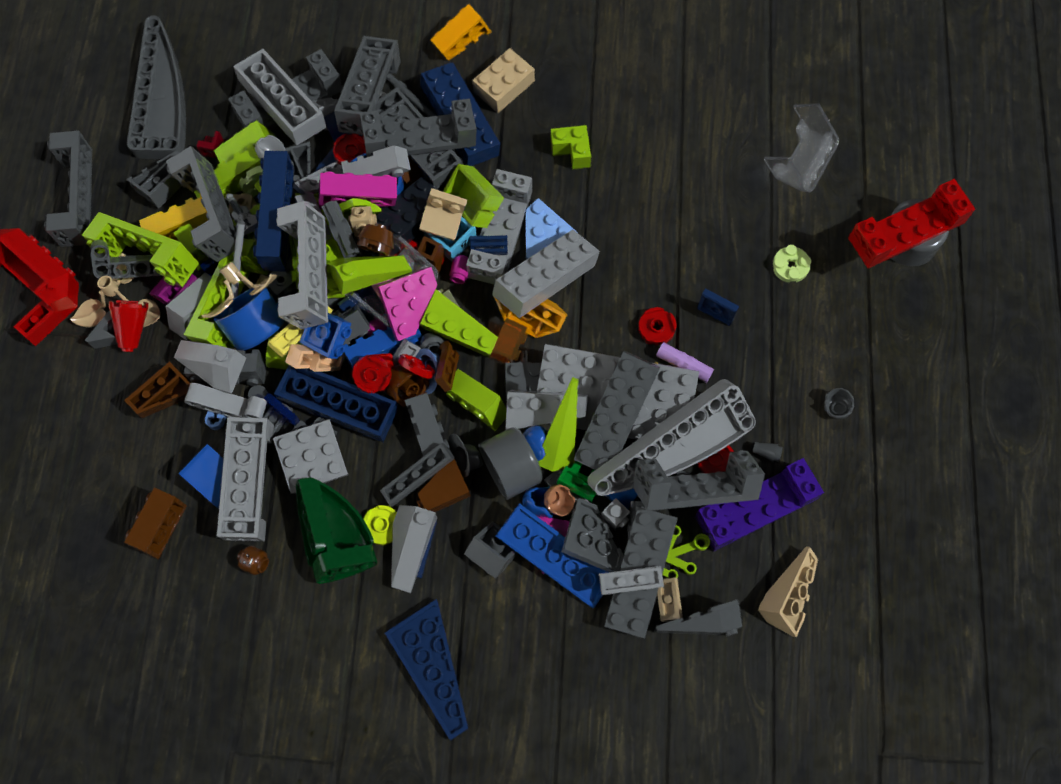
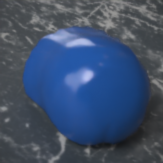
[523,425,548,461]
[522,486,554,518]

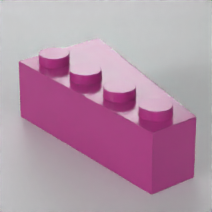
[318,172,397,209]

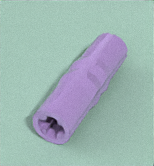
[656,342,714,383]

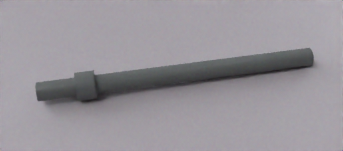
[386,73,436,117]

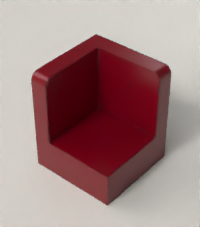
[196,131,224,158]

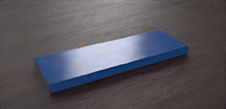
[495,503,610,609]

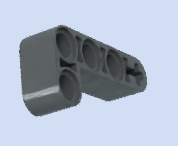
[91,240,162,279]

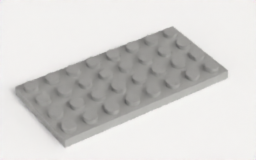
[537,344,699,440]

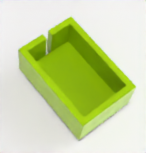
[443,164,504,228]

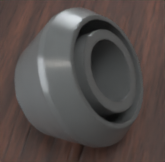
[419,333,444,354]

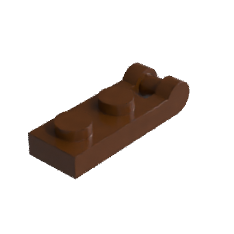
[435,341,459,392]

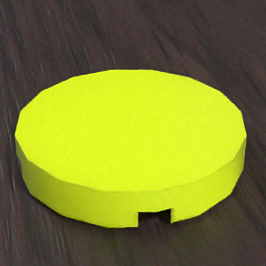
[363,505,397,545]

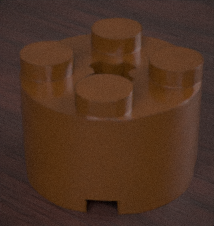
[385,364,429,407]

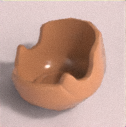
[544,484,575,517]

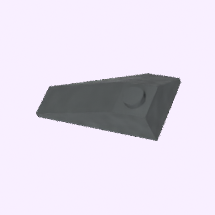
[654,600,742,637]

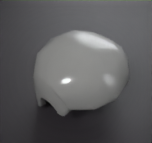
[255,135,285,159]

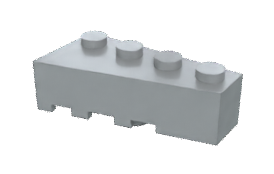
[506,390,588,430]

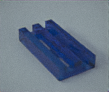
[264,393,300,427]

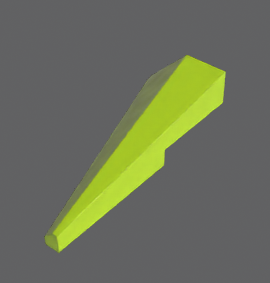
[538,377,579,471]

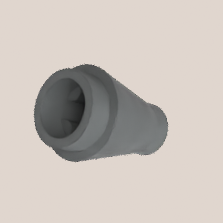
[753,442,783,463]

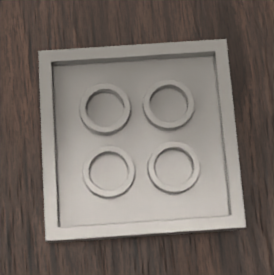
[273,419,348,494]

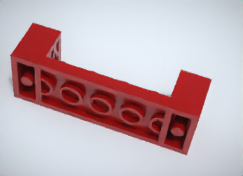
[848,179,975,269]

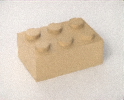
[472,48,535,113]

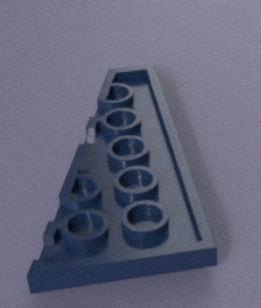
[385,599,469,741]

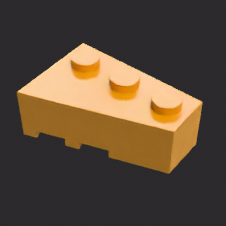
[431,4,491,61]

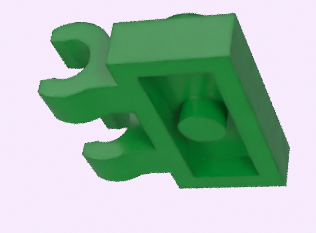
[556,461,600,502]

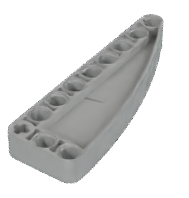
[587,379,756,496]

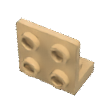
[419,188,467,241]

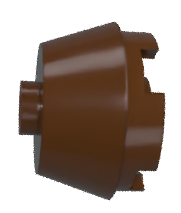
[357,223,394,257]

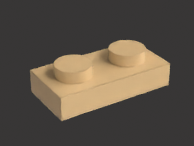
[657,577,683,622]

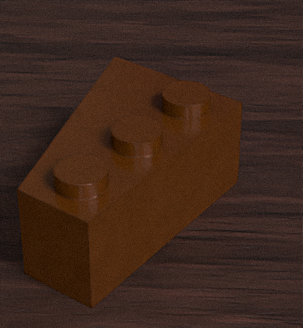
[124,361,190,418]

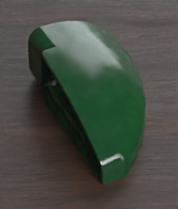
[295,478,378,584]

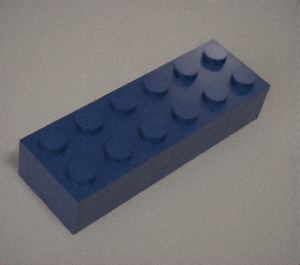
[421,62,500,166]
[253,151,294,271]
[274,365,399,443]

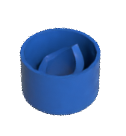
[214,288,285,351]

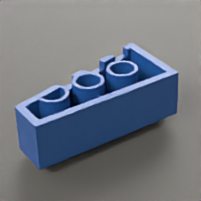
[343,324,422,369]

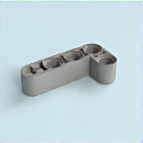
[184,383,267,418]

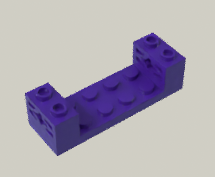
[694,458,824,552]

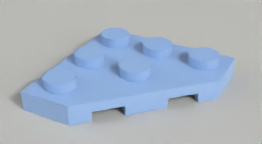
[526,198,577,260]

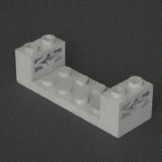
[466,169,532,285]
[276,201,328,329]
[217,417,274,541]

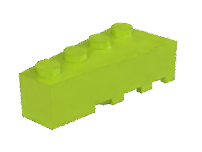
[420,289,498,358]

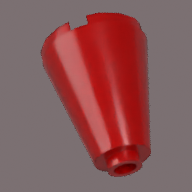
[109,300,149,352]

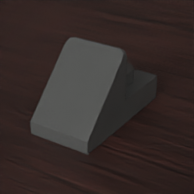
[85,311,117,349]

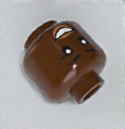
[237,545,269,575]

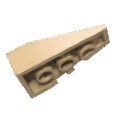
[758,546,818,637]

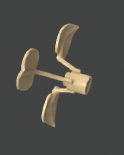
[70,253,160,327]
[201,262,277,318]

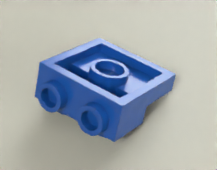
[299,313,352,359]

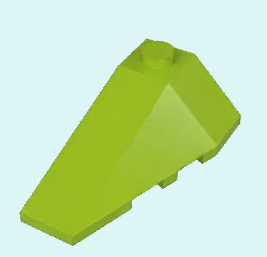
[326,255,412,295]

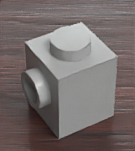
[601,498,630,530]

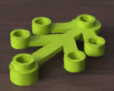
[662,525,710,579]

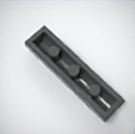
[380,442,455,507]

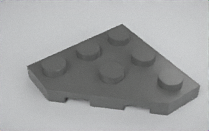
[561,498,623,572]

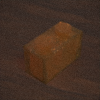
[490,318,528,363]

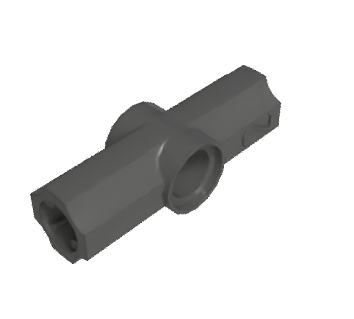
[321,200,360,258]

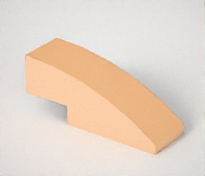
[285,344,345,372]

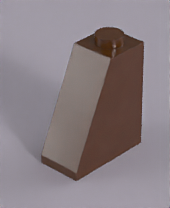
[417,459,470,512]

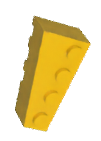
[139,194,208,241]

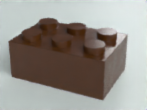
[124,488,187,559]

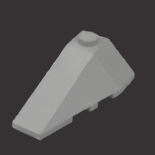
[174,340,246,394]

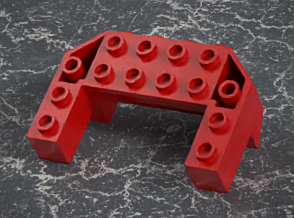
[0,228,79,346]

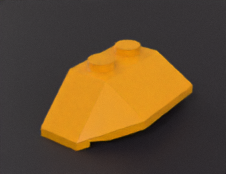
[494,297,567,338]

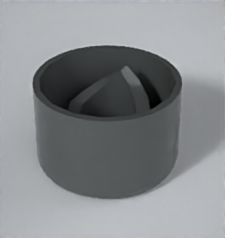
[890,199,949,266]
[478,427,542,500]

